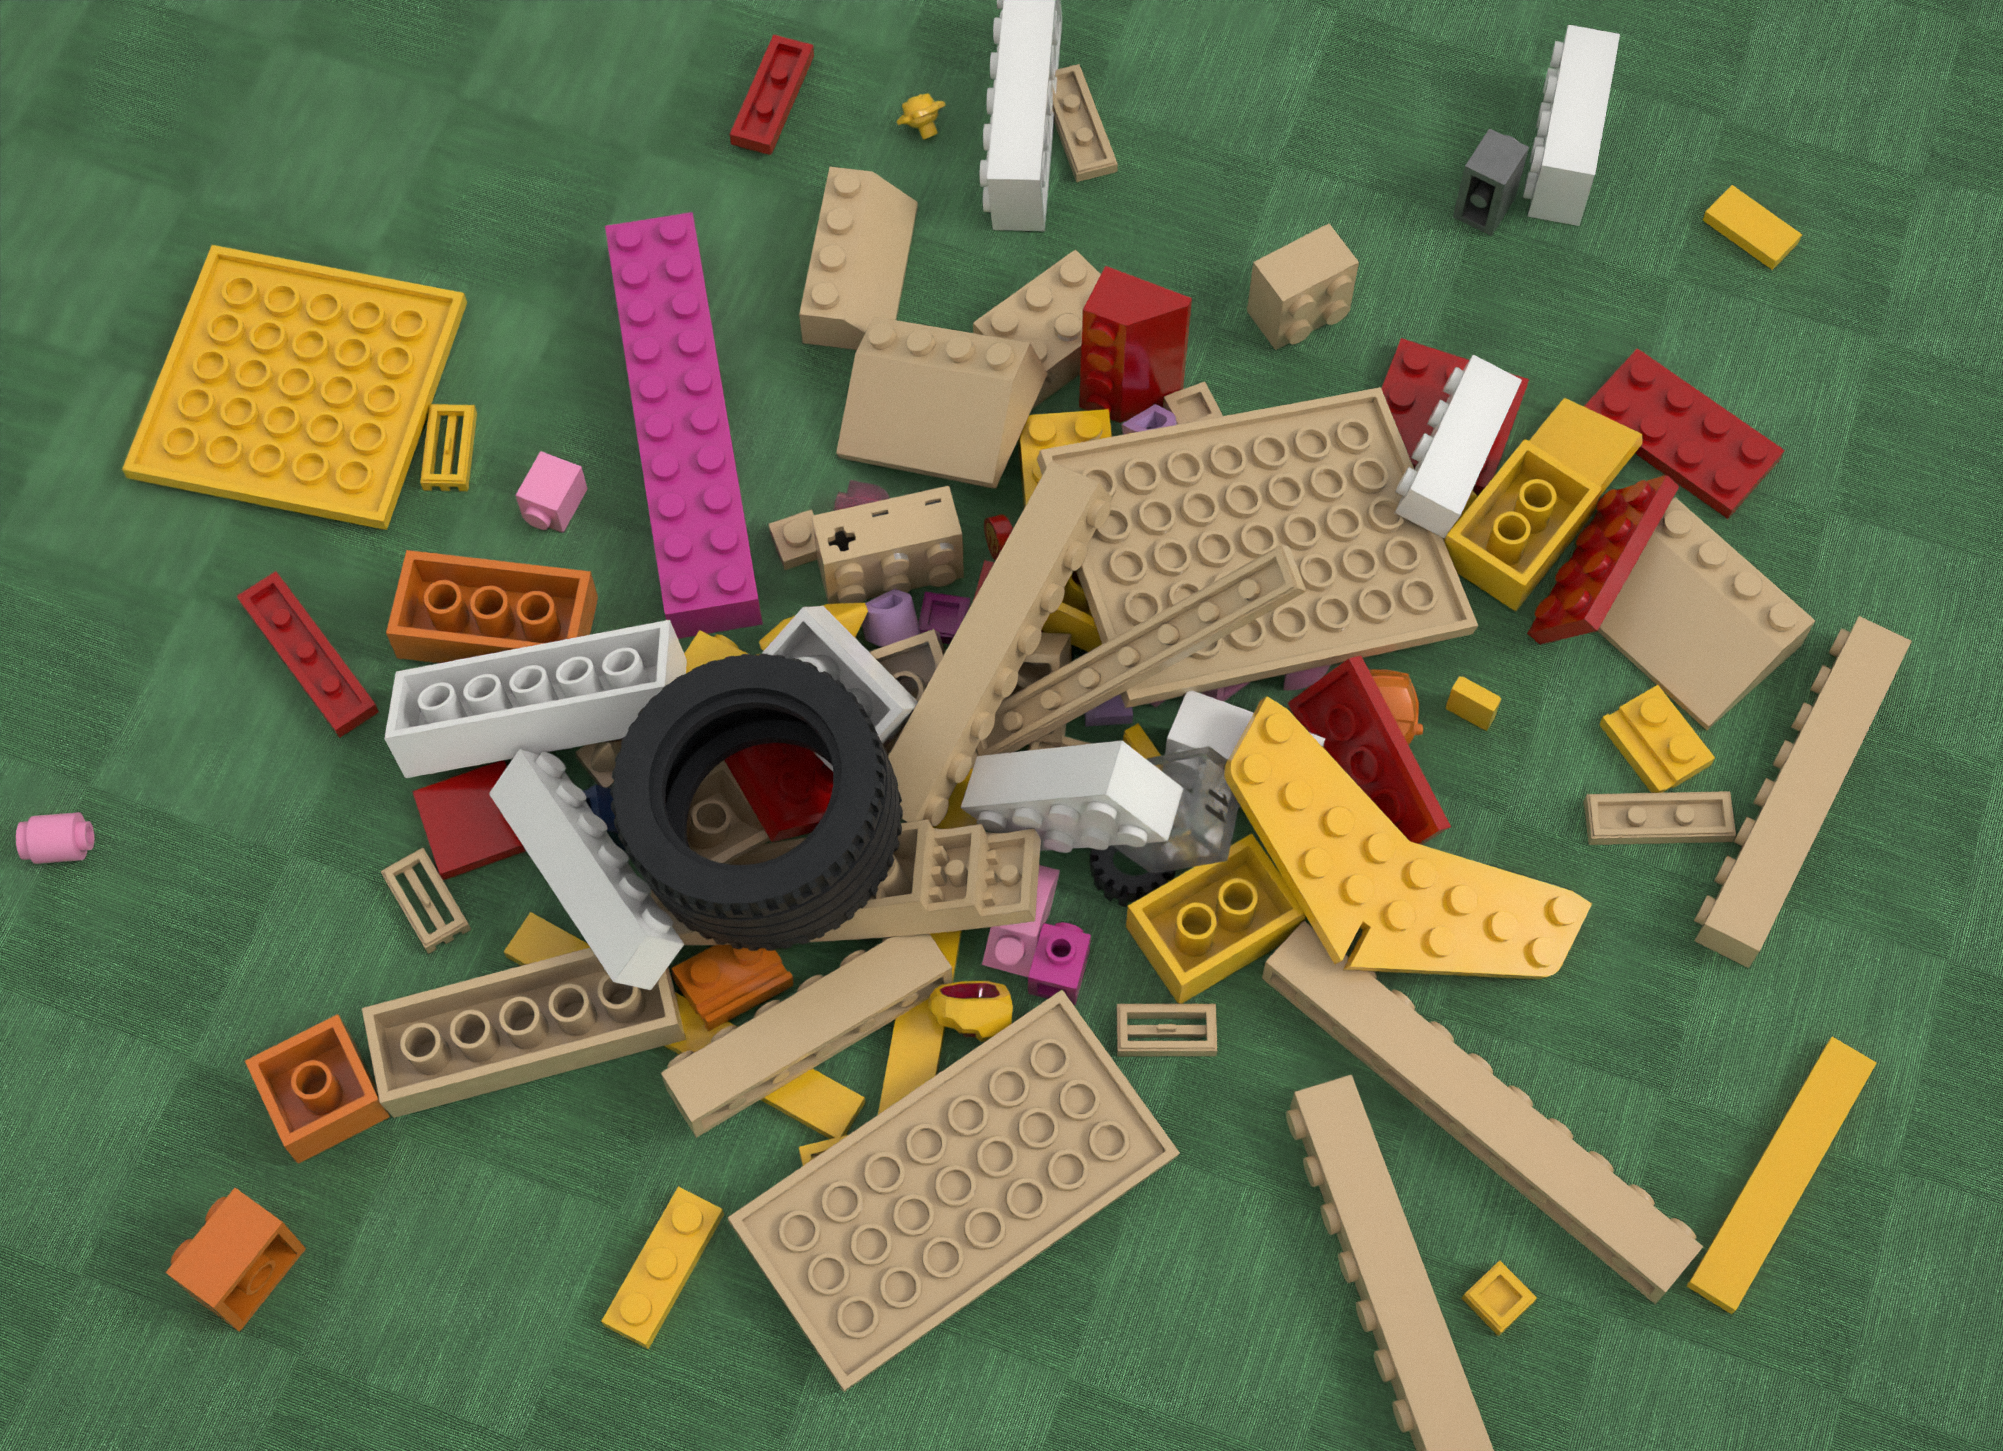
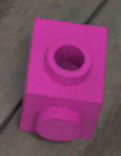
[1028,922,1091,1005]

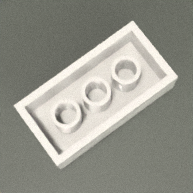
[1523,25,1620,226]
[961,741,1183,853]

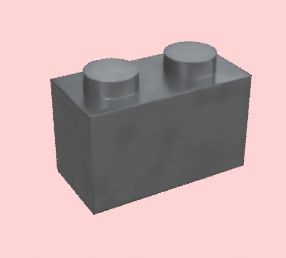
[1453,128,1529,236]

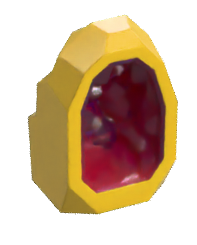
[928,981,1013,1042]

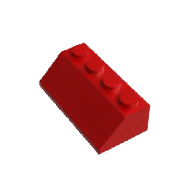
[1079,266,1192,423]

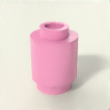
[16,812,94,864]

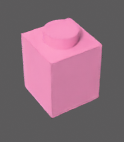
[515,451,588,533]

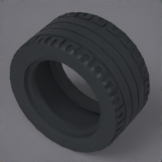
[610,653,903,951]

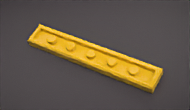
[1686,1037,1876,1314]

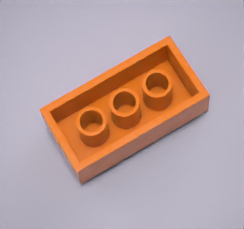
[386,550,598,663]

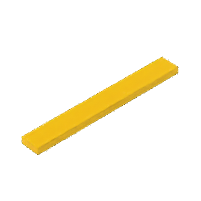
[878,776,978,1115]
[504,912,866,1139]

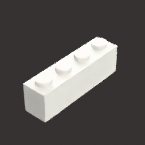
[1395,355,1522,538]

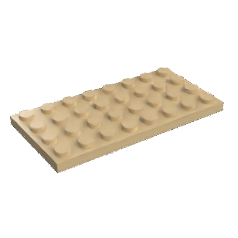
[728,990,1180,1392]

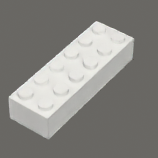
[980,0,1062,231]
[384,620,687,778]

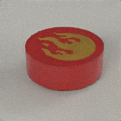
[984,514,1013,561]

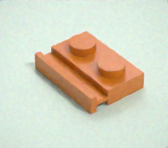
[671,945,793,1032]

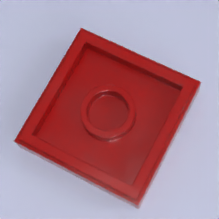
[412,760,526,880]

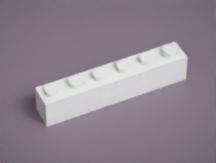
[489,749,684,990]

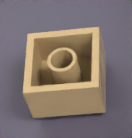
[1247,223,1359,350]

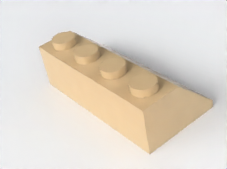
[799,167,918,350]

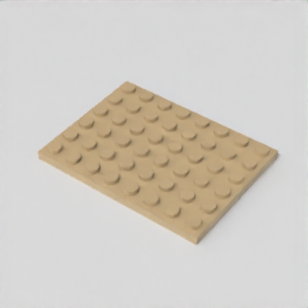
[1037,387,1479,708]

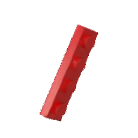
[236,571,379,738]

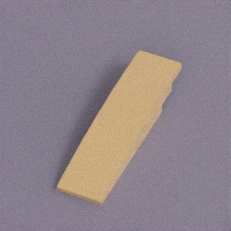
[651,819,1041,945]

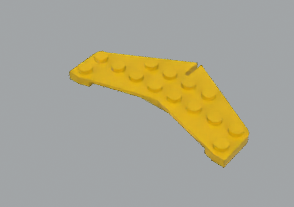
[1224,696,1592,980]

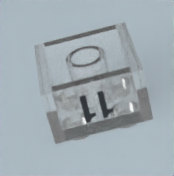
[1114,746,1239,873]

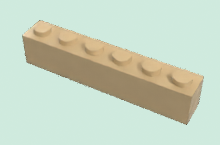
[661,934,952,1138]

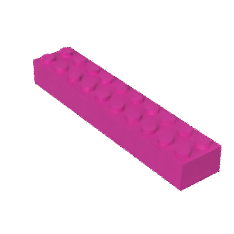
[605,212,763,639]

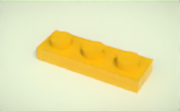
[601,1186,724,1349]

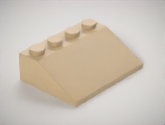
[836,316,1047,489]
[1598,497,1815,730]

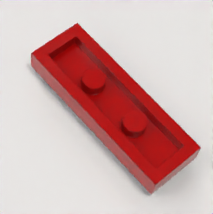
[729,34,814,155]

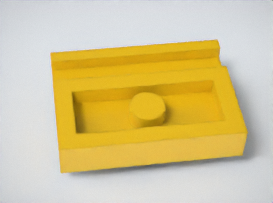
[1599,685,1715,793]

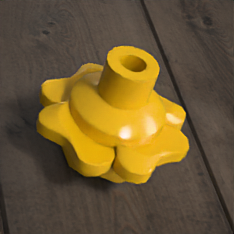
[896,93,946,140]

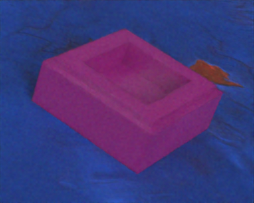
[918,591,971,644]

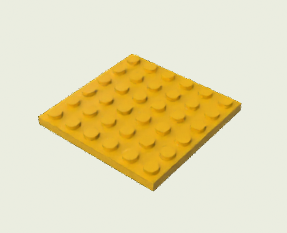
[122,245,467,530]

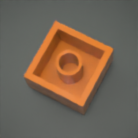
[245,1014,390,1164]
[165,1188,306,1332]

